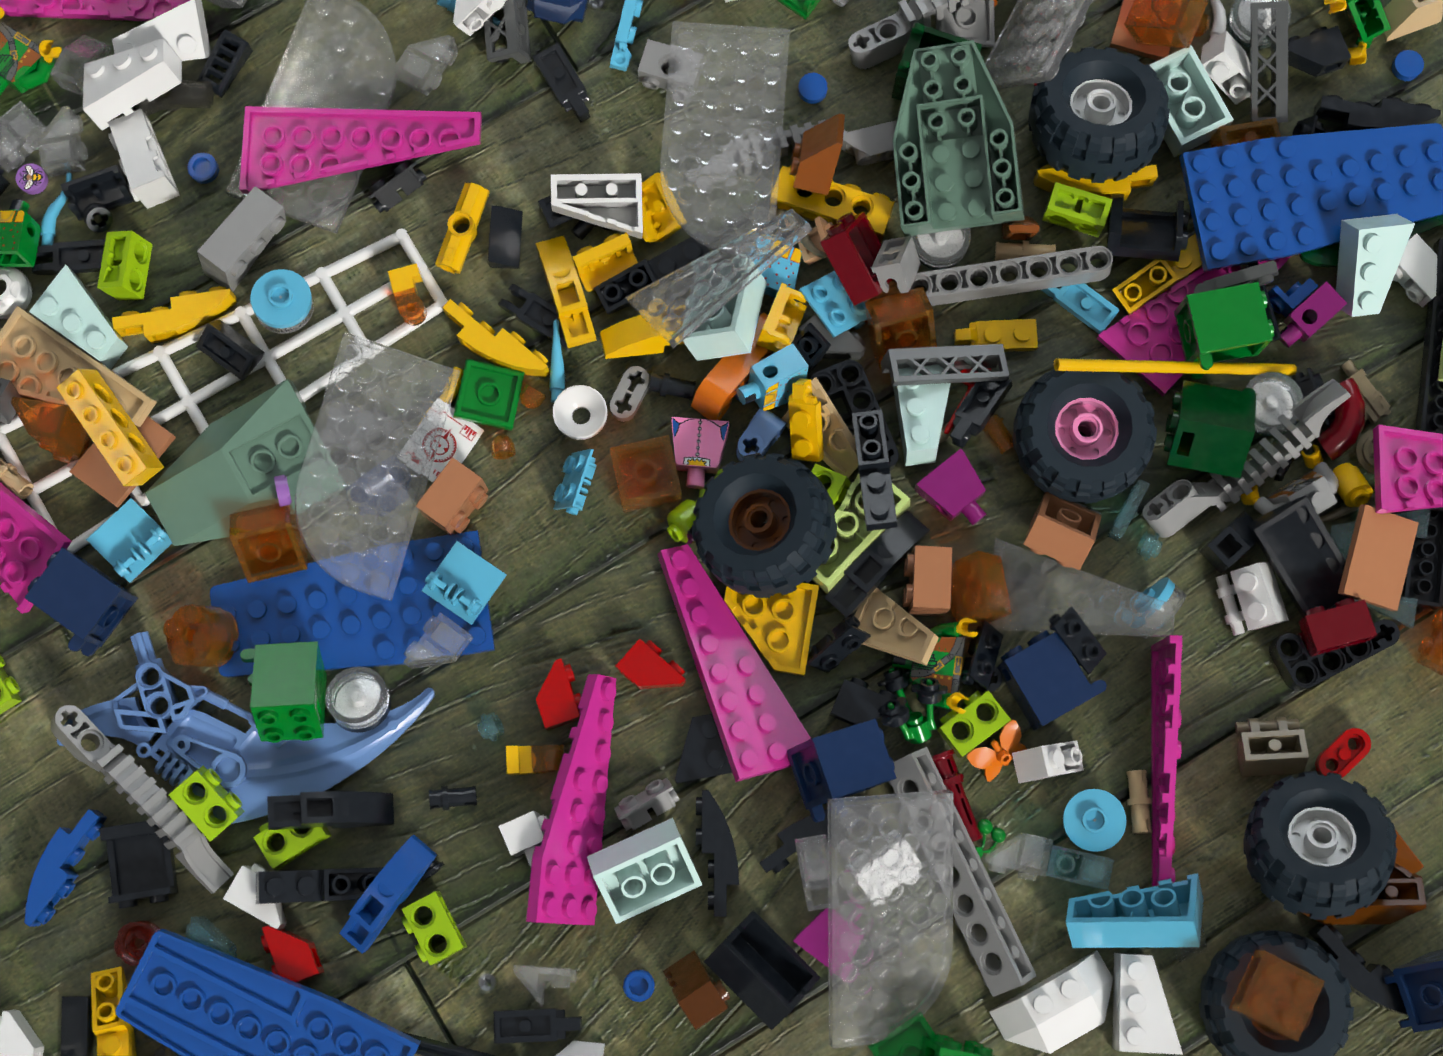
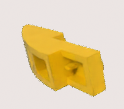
[1033,165,1158,201]
[1112,233,1202,314]
[536,235,597,348]
[112,286,237,344]
[442,299,550,377]
[600,305,689,359]
[91,966,136,1056]

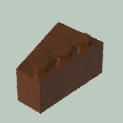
[663,950,730,1030]

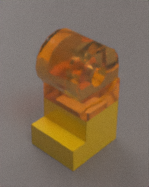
[388,263,427,326]
[506,745,564,776]

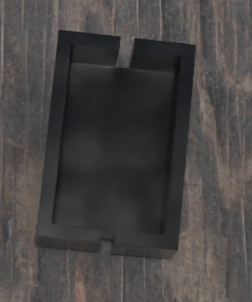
[704,910,821,1030]

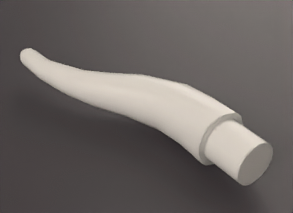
[1209,0,1227,41]

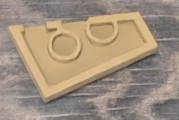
[782,377,859,479]
[854,588,939,666]

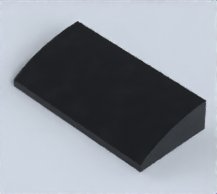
[1247,495,1359,618]

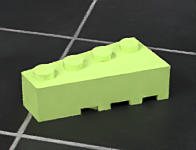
[812,473,911,594]

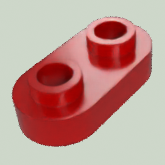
[1315,728,1371,778]

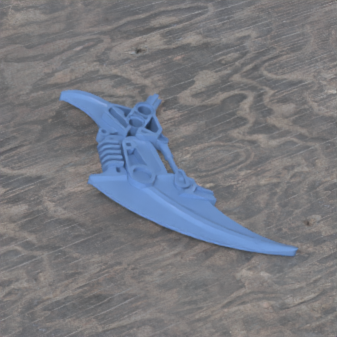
[57,631,435,824]

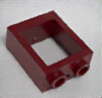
[820,211,892,306]

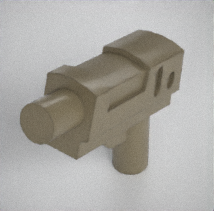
[1340,359,1391,424]

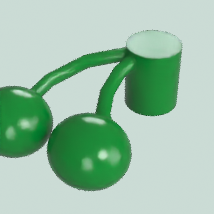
[974,819,1006,858]

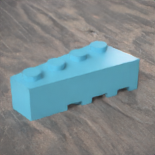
[1066,873,1204,948]

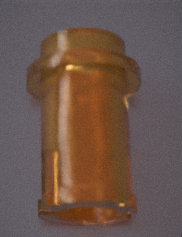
[983,414,1013,454]

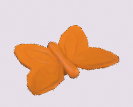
[966,720,1027,782]

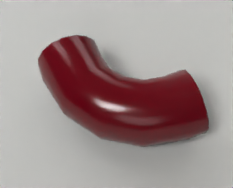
[1318,378,1366,461]

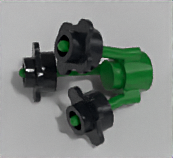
[877,667,948,744]

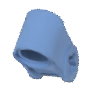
[736,409,787,461]

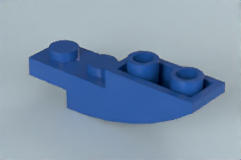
[25,809,108,927]
[339,835,437,953]

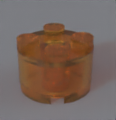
[163,604,239,668]

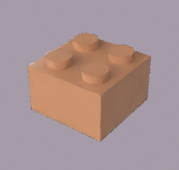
[416,457,489,535]
[1023,491,1102,570]
[903,545,952,617]

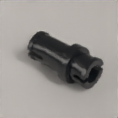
[648,372,696,400]
[429,786,477,811]

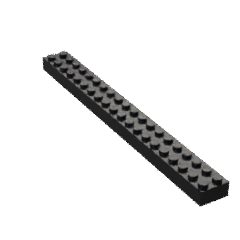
[1399,238,1443,610]

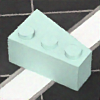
[1336,214,1415,317]
[29,264,128,369]
[893,364,954,466]

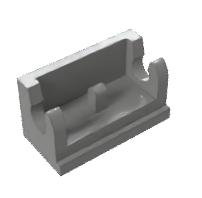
[871,235,921,293]

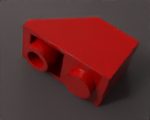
[615,638,686,689]
[536,658,581,731]
[261,925,324,983]

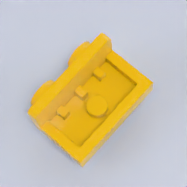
[642,173,687,242]
[572,233,638,292]

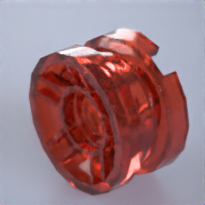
[114,920,160,966]

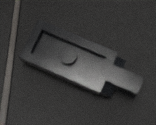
[532,43,591,123]
[950,368,1013,449]
[494,1008,582,1044]

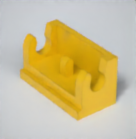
[756,283,807,353]

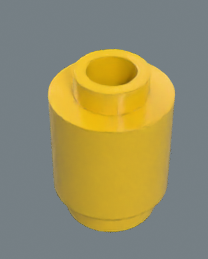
[1333,463,1373,507]

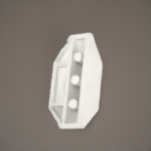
[989,950,1113,1054]

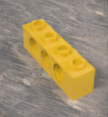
[770,165,894,243]
[56,369,164,486]

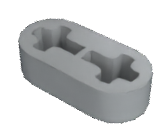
[610,366,650,422]

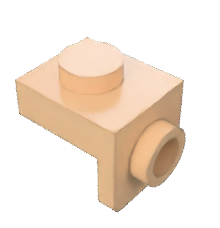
[796,216,834,265]

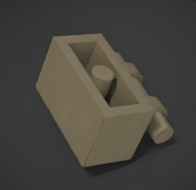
[1235,716,1309,777]

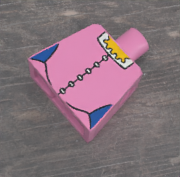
[672,417,729,489]

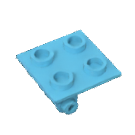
[799,271,877,338]
[553,449,597,516]
[86,498,172,583]
[422,541,507,625]

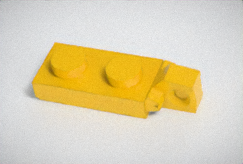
[954,319,1038,352]
[788,378,824,462]

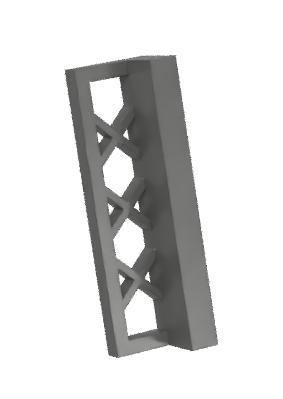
[484,0,531,64]
[1250,1,1288,124]
[880,344,1010,386]

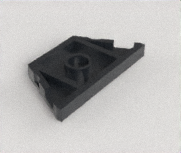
[675,714,732,784]

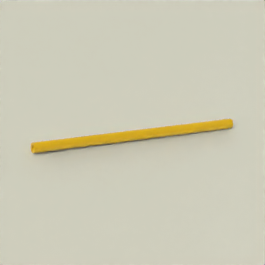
[1053,358,1297,376]

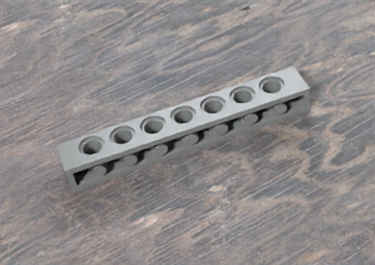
[889,747,1037,997]

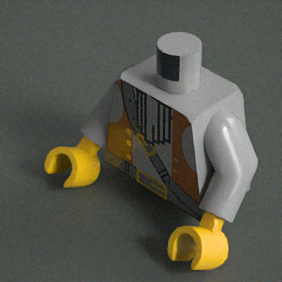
[1241,445,1339,515]

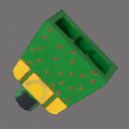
[0,199,41,267]

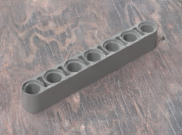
[907,246,1113,308]

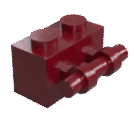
[1298,598,1377,657]

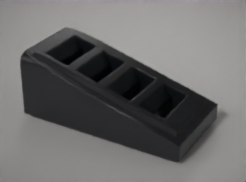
[196,29,253,98]

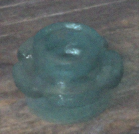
[1136,532,1162,561]
[477,712,505,742]

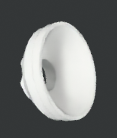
[0,267,32,319]
[553,385,608,440]

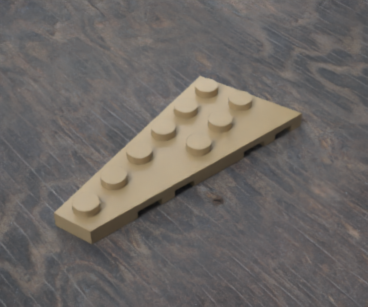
[0,306,157,427]

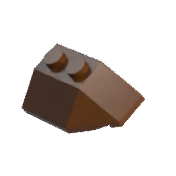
[1301,863,1427,925]

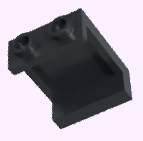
[1107,194,1189,262]
[100,821,178,909]

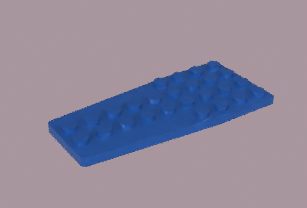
[1179,123,1443,272]
[210,530,495,678]
[115,929,421,1056]

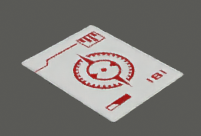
[397,399,484,482]

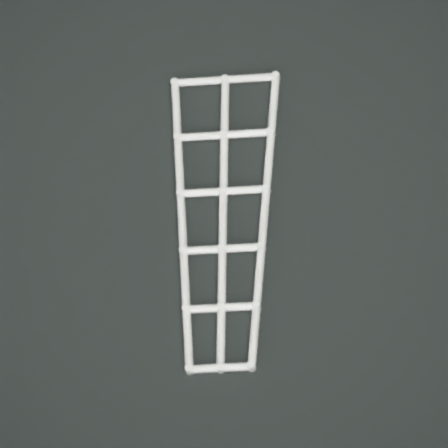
[0,228,448,553]

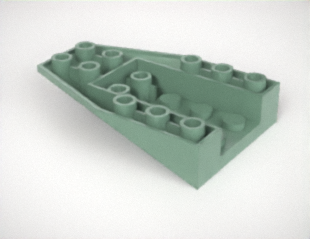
[893,40,1025,236]
[145,379,350,546]

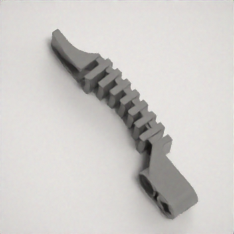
[848,0,979,69]
[685,120,897,187]
[1142,379,1351,538]
[50,705,234,894]

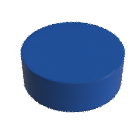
[1392,50,1424,81]
[798,73,827,104]
[187,153,219,184]
[623,969,655,1002]

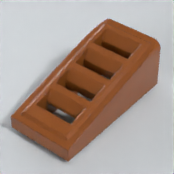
[1002,216,1039,240]

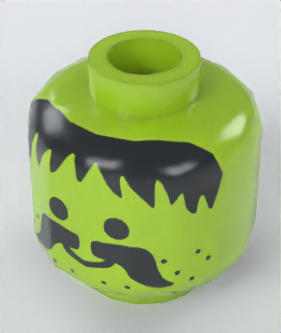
[667,499,697,544]

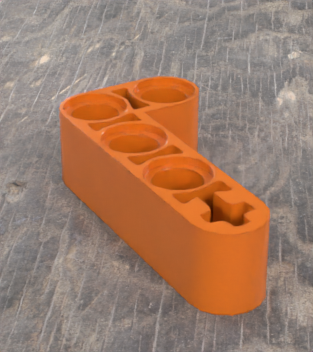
[691,312,773,420]

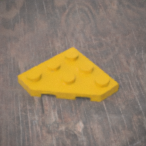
[724,582,819,676]

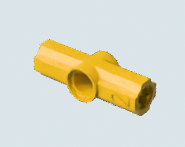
[435,182,490,274]

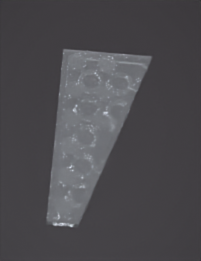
[625,209,812,348]
[988,538,1175,637]

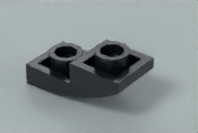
[791,323,831,376]

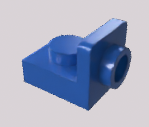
[1268,278,1318,318]

